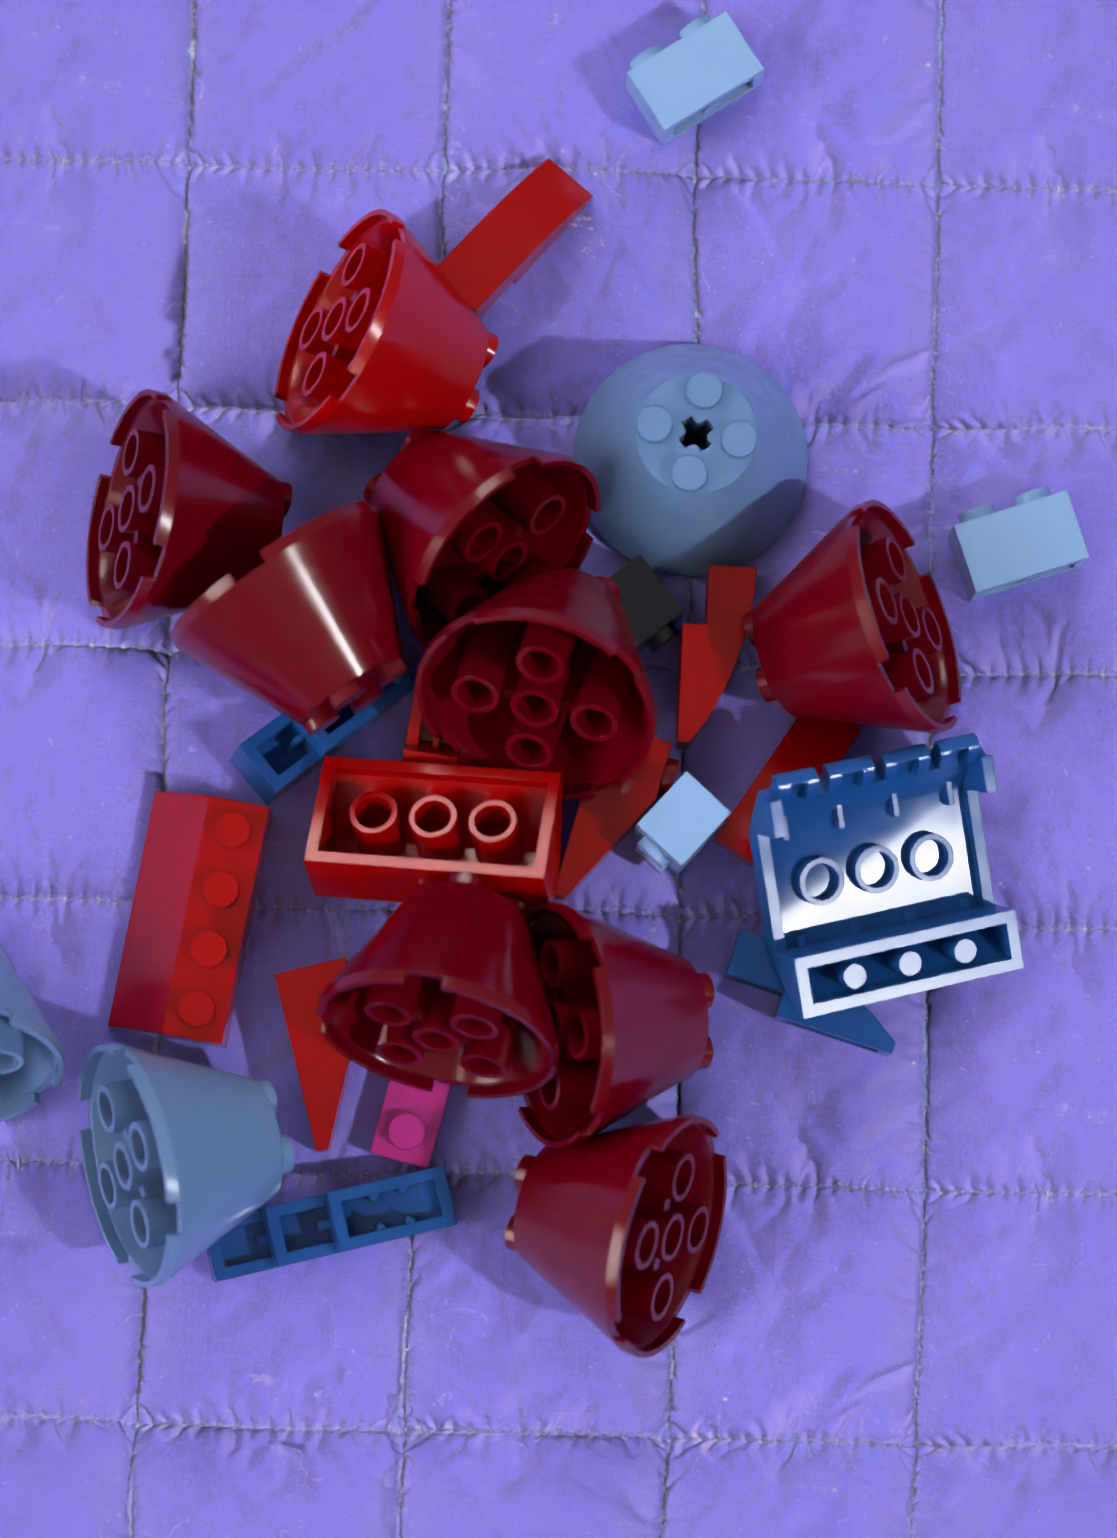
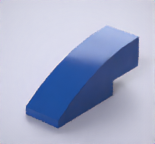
[230,672,416,806]
[723,928,895,1056]

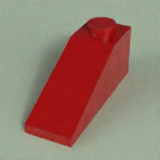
[554,737,679,903]
[274,957,352,1153]

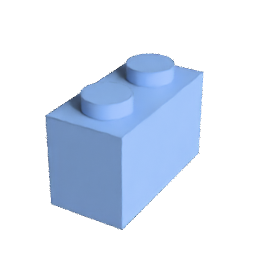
[625,11,764,146]
[948,487,1089,602]
[633,771,731,876]

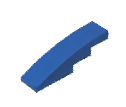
[207,1165,457,1283]

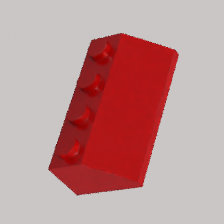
[304,756,563,908]
[108,791,273,1048]

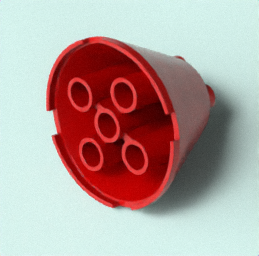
[274,209,498,435]

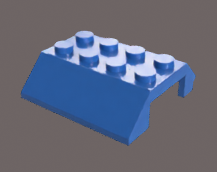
[748,733,1024,1019]

